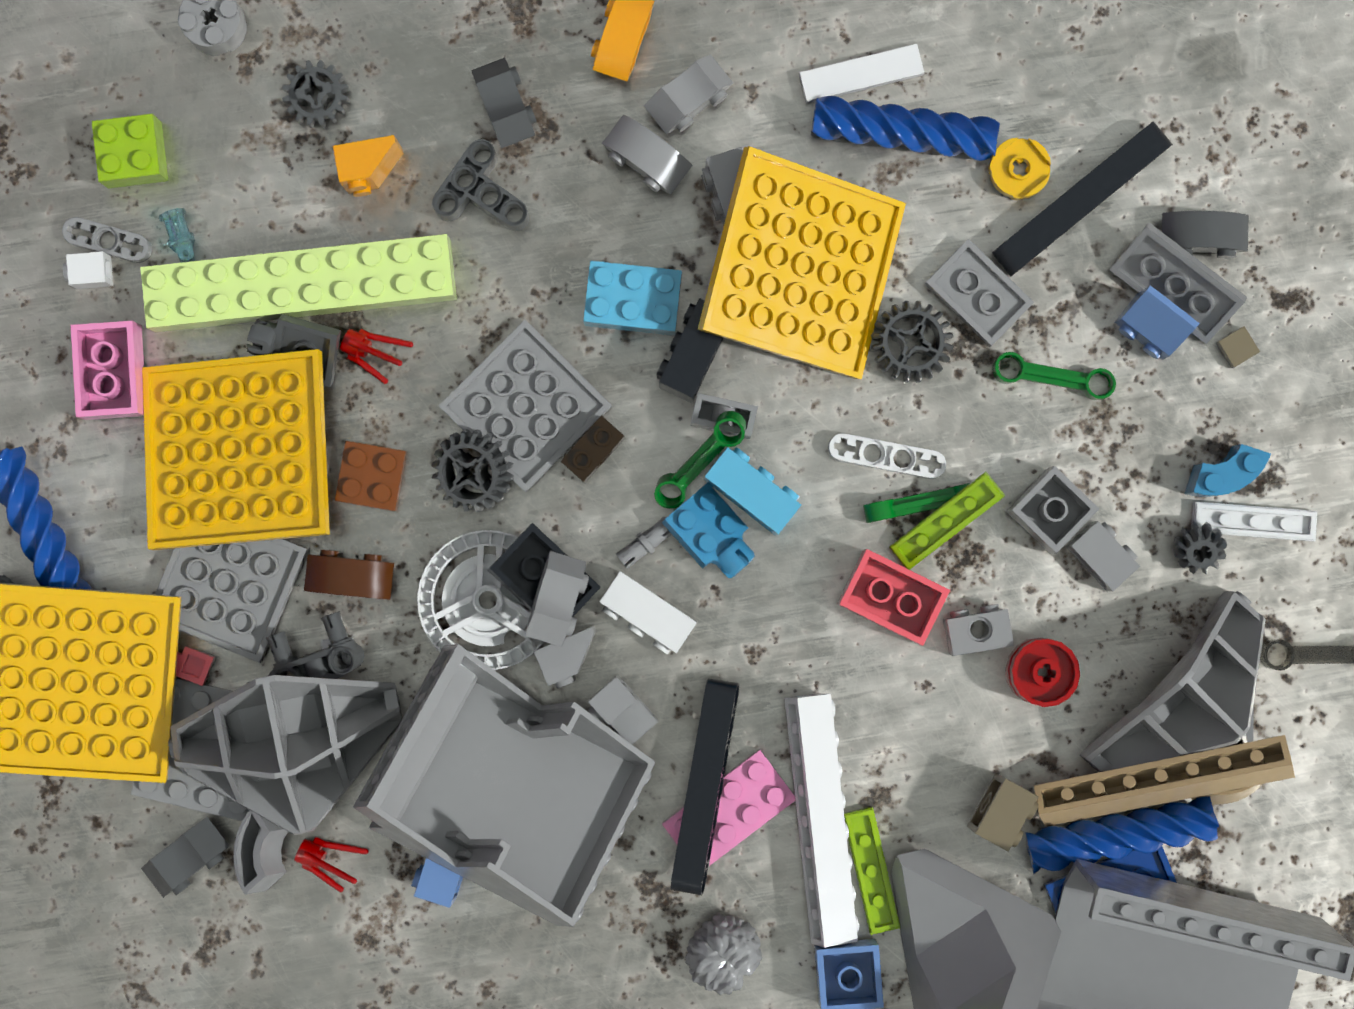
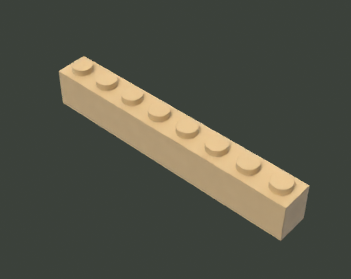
[1034,735,1295,827]

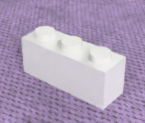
[600,571,697,654]

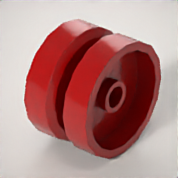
[1005,638,1080,707]

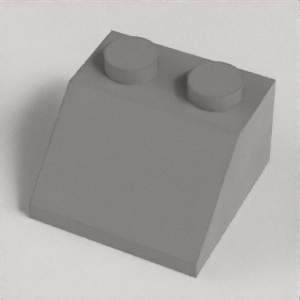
[534,626,596,689]

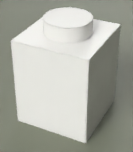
[63,251,113,289]

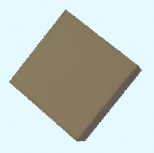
[1216,326,1260,368]

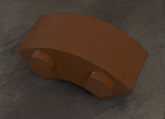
[304,550,394,600]

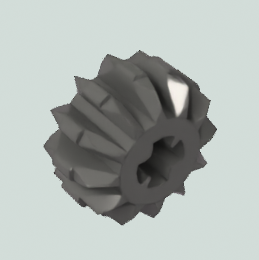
[1173,522,1227,574]

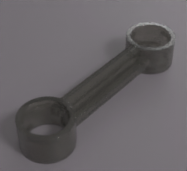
[1260,639,1354,671]

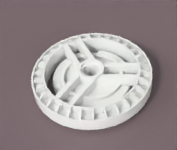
[417,530,544,670]

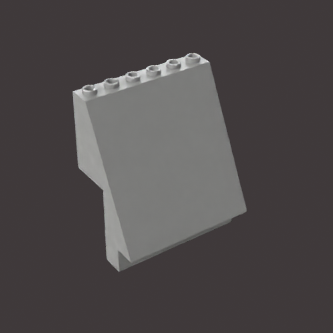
[353,644,655,927]

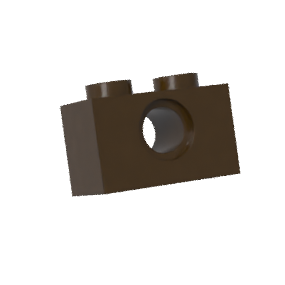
[560,415,625,483]

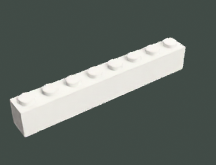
[784,693,859,948]

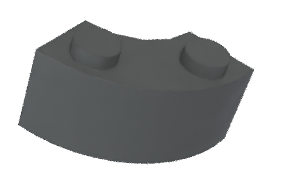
[471,58,537,148]
[1162,211,1249,259]
[141,817,229,898]

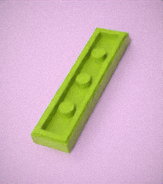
[889,471,1005,570]
[844,806,900,935]

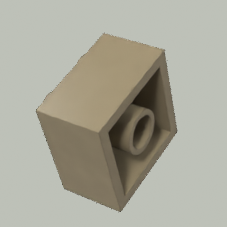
[967,773,1039,852]

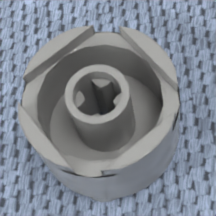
[178,0,247,56]

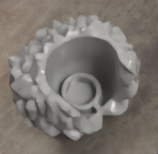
[685,913,762,995]

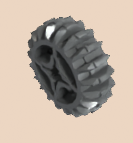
[871,301,953,383]
[431,429,514,512]

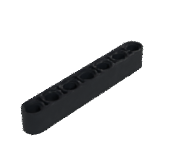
[992,121,1173,276]
[671,678,739,896]

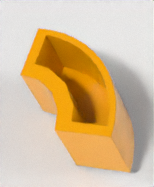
[591,0,654,81]

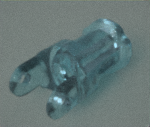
[159,208,195,263]

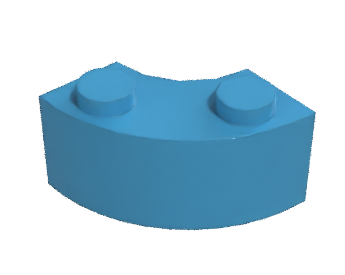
[1184,444,1271,497]

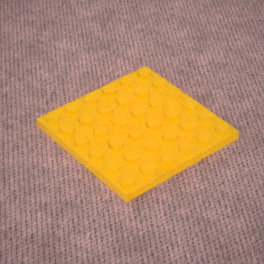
[698,146,906,380]
[142,349,330,550]
[0,583,182,783]

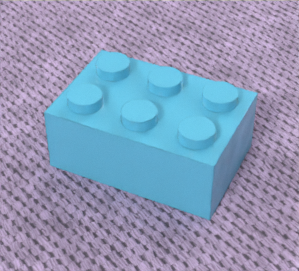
[583,261,682,336]
[704,447,801,536]

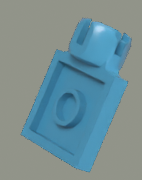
[662,483,755,578]

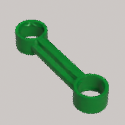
[992,352,1116,400]
[654,411,746,509]
[863,483,970,523]

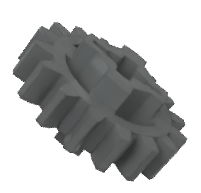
[282,60,350,128]

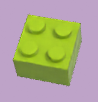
[92,113,169,189]

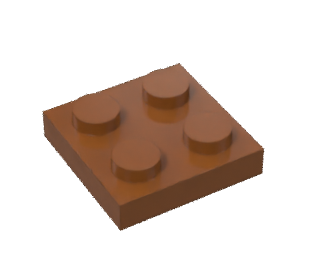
[335,441,407,511]

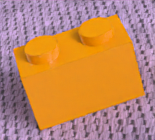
[333,135,403,197]

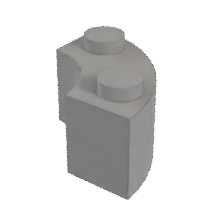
[644,55,733,134]
[602,114,693,194]
[525,551,589,647]
[233,811,288,895]

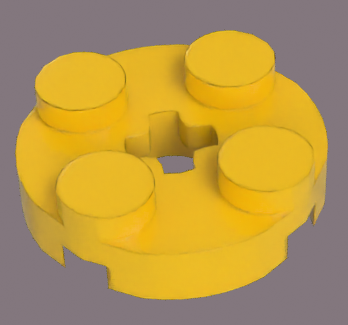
[988,137,1051,201]

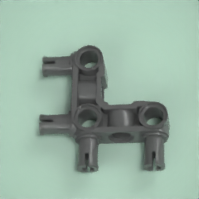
[246,611,365,684]

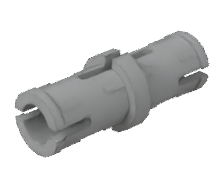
[616,517,672,569]

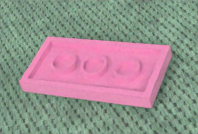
[662,749,796,866]

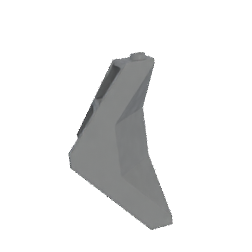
[1080,591,1266,772]
[168,675,402,835]
[891,848,1061,1009]

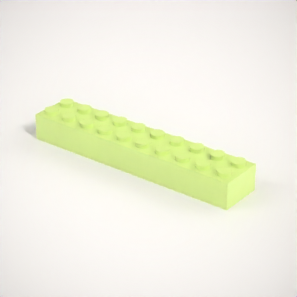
[140,234,457,333]

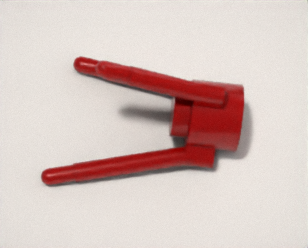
[340,329,413,384]
[294,837,369,892]

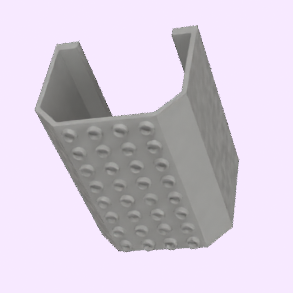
[1037,859,1354,1009]

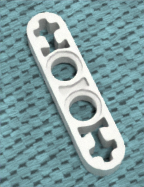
[828,434,946,479]

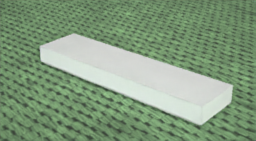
[799,44,924,104]
[1191,502,1317,542]

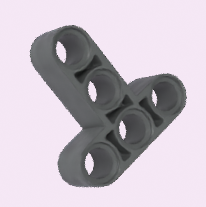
[432,139,529,231]

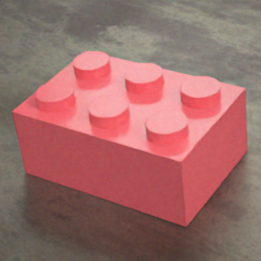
[837,549,950,646]

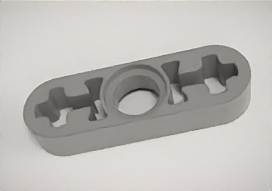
[62,217,152,263]

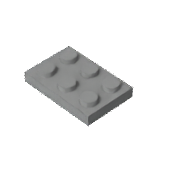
[925,239,1034,347]

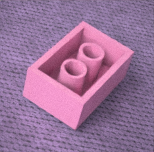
[70,321,144,420]

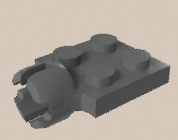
[247,314,341,388]

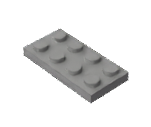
[1110,223,1247,344]

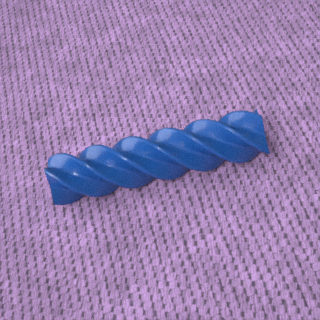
[811,96,1000,161]
[0,446,92,590]
[1025,796,1219,875]

